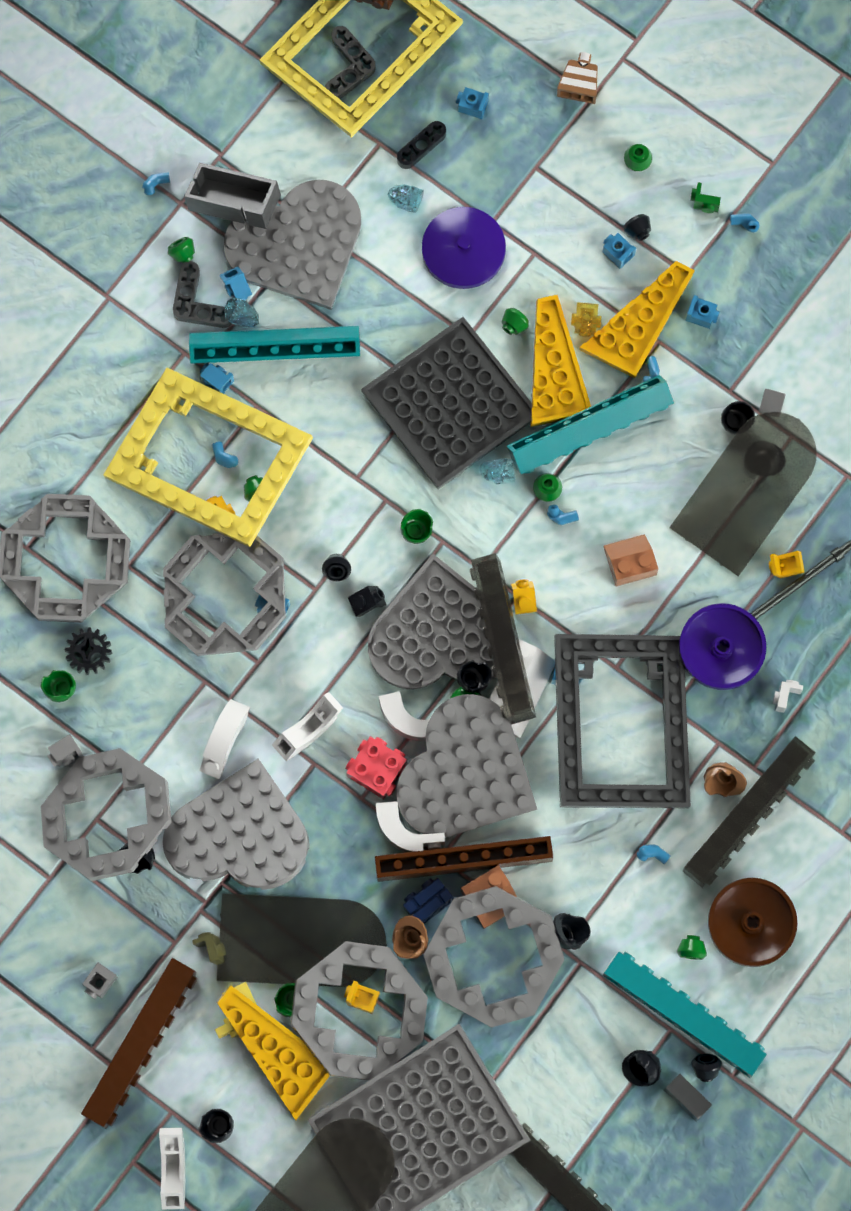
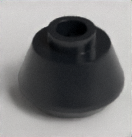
[624,214,651,241]
[322,554,351,582]
[691,1054,722,1082]

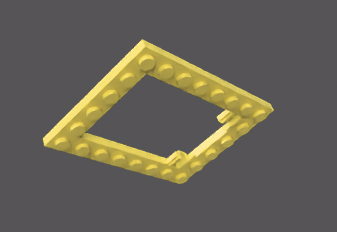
[259,0,463,138]
[103,368,313,547]

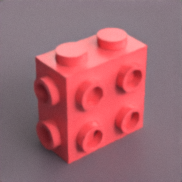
[345,736,407,800]

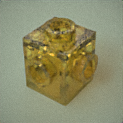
[571,302,602,337]

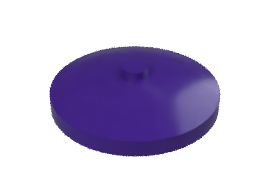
[422,207,506,289]
[679,603,767,690]

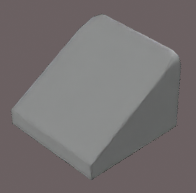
[759,389,786,418]

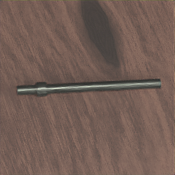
[750,540,851,619]

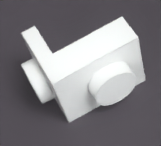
[773,680,803,713]

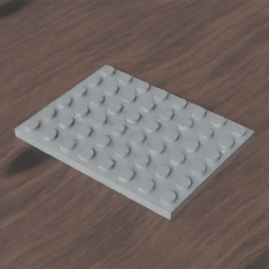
[308,1024,531,1211]

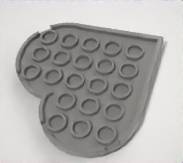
[224,180,361,310]
[368,554,515,689]
[397,694,537,837]
[163,758,310,890]

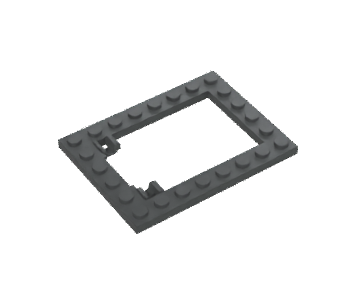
[554,634,691,808]

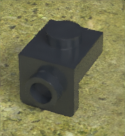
[348,586,386,617]

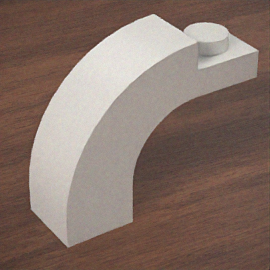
[379,691,430,742]
[272,692,343,761]
[199,699,250,779]
[376,801,445,853]
[159,1128,186,1210]

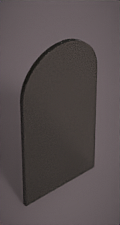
[669,412,817,577]
[217,893,387,987]
[255,1118,395,1211]

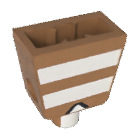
[557,52,598,104]

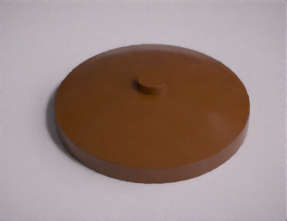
[708,878,798,967]

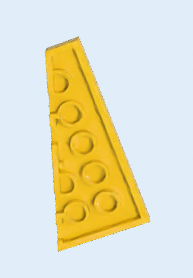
[579,261,695,378]
[531,295,591,427]
[217,985,329,1120]

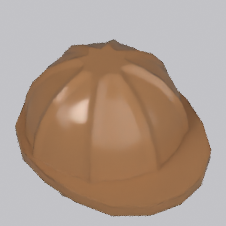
[703,762,747,797]
[392,916,428,959]

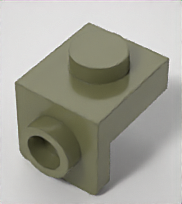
[192,932,226,965]

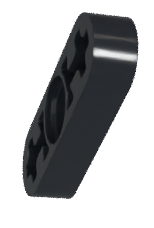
[397,121,446,169]

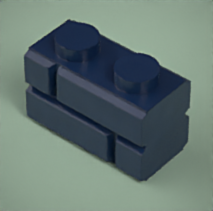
[403,878,454,924]

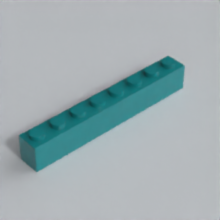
[189,326,360,364]
[507,375,674,474]
[603,952,767,1078]

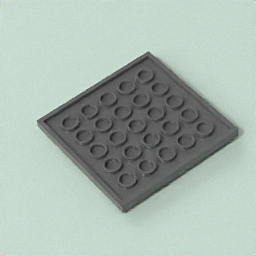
[361,317,532,489]

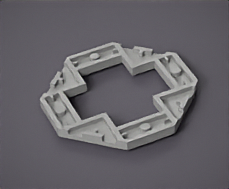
[0,494,131,623]
[163,533,286,656]
[41,748,171,881]
[424,886,565,1027]
[290,941,428,1081]

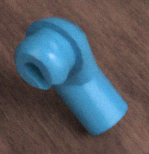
[142,172,170,195]
[730,213,760,233]
[643,356,660,382]
[212,442,238,468]
[547,505,579,525]
[637,844,671,864]

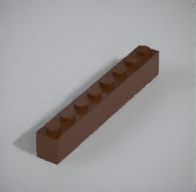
[375,836,553,882]
[81,958,198,1129]

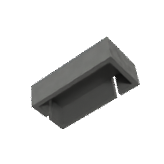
[184,163,281,229]

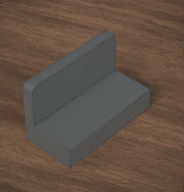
[664,1074,712,1122]

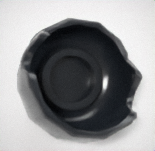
[721,401,755,435]
[457,660,492,694]
[198,1109,234,1143]

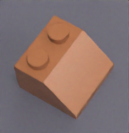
[603,534,658,586]
[461,865,517,929]

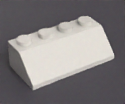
[489,639,555,739]

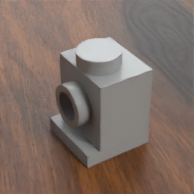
[48,734,83,767]
[83,962,118,999]

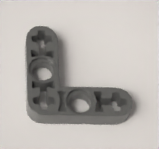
[325,26,376,99]
[173,261,234,328]

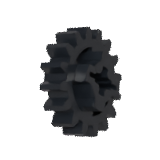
[65,627,112,675]

